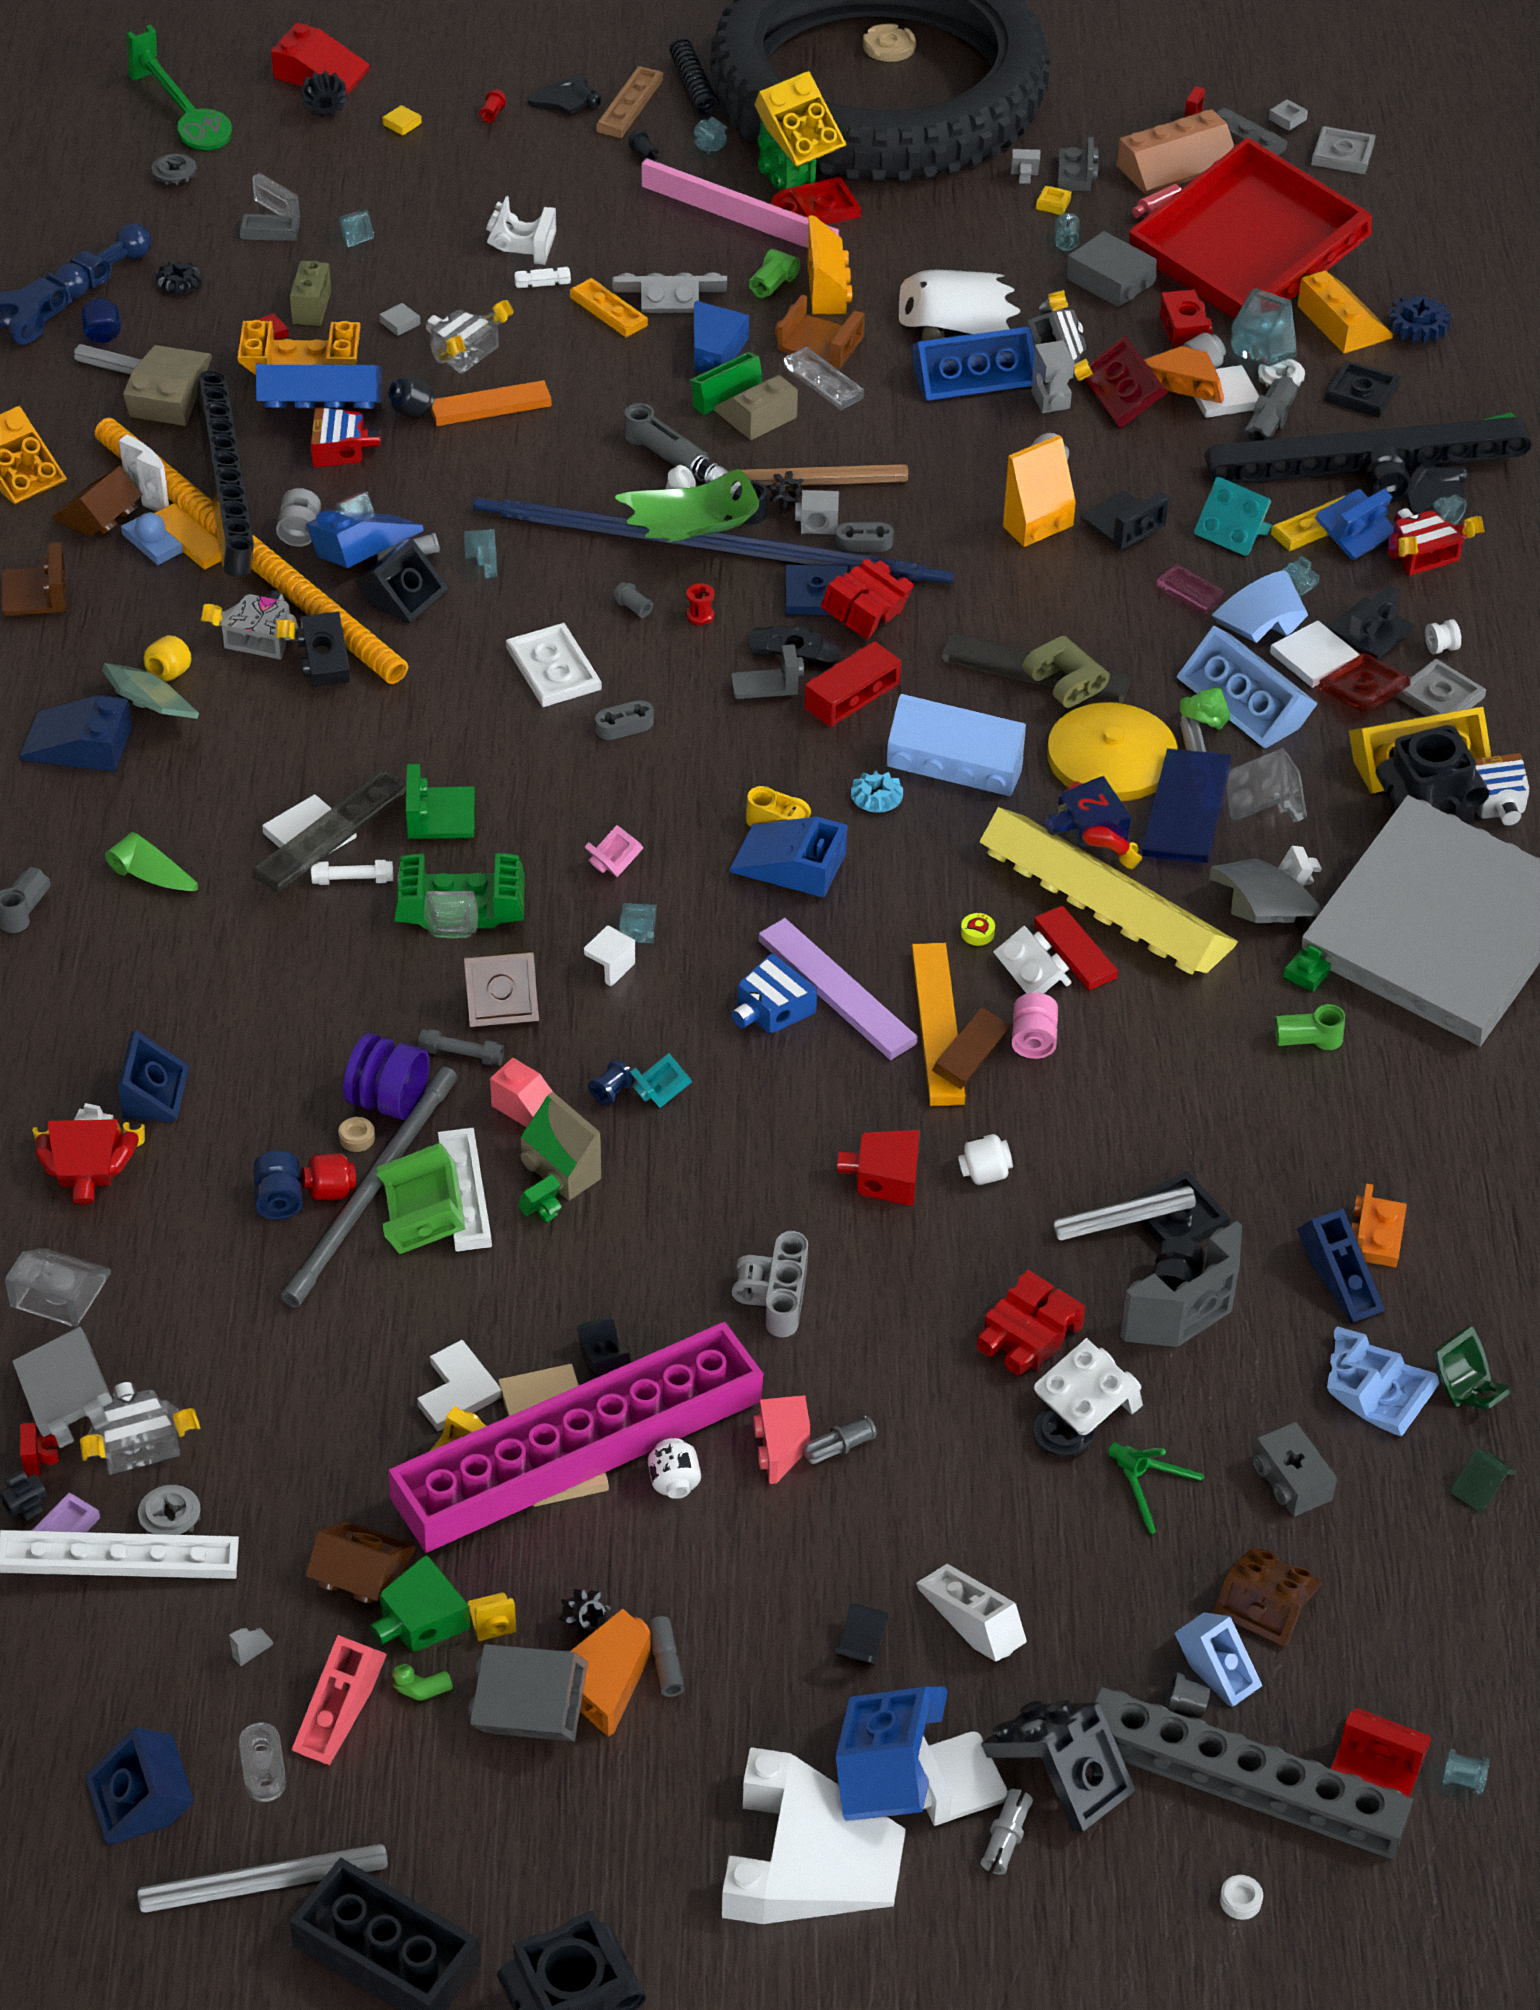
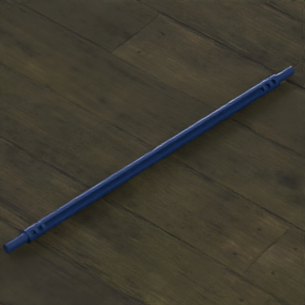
[473,497,954,584]

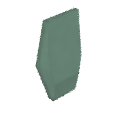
[102,663,199,719]

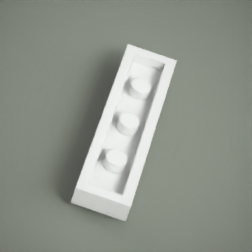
[438,1128,492,1252]

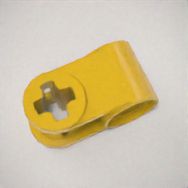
[745,786,811,827]

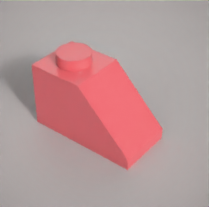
[490,1058,553,1127]

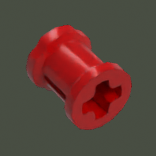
[686,583,715,626]

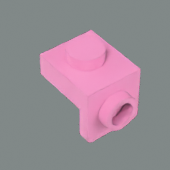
[584,825,643,877]

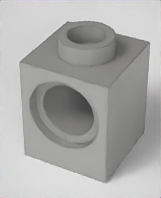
[795,490,839,535]

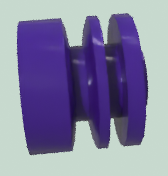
[343,1033,430,1120]

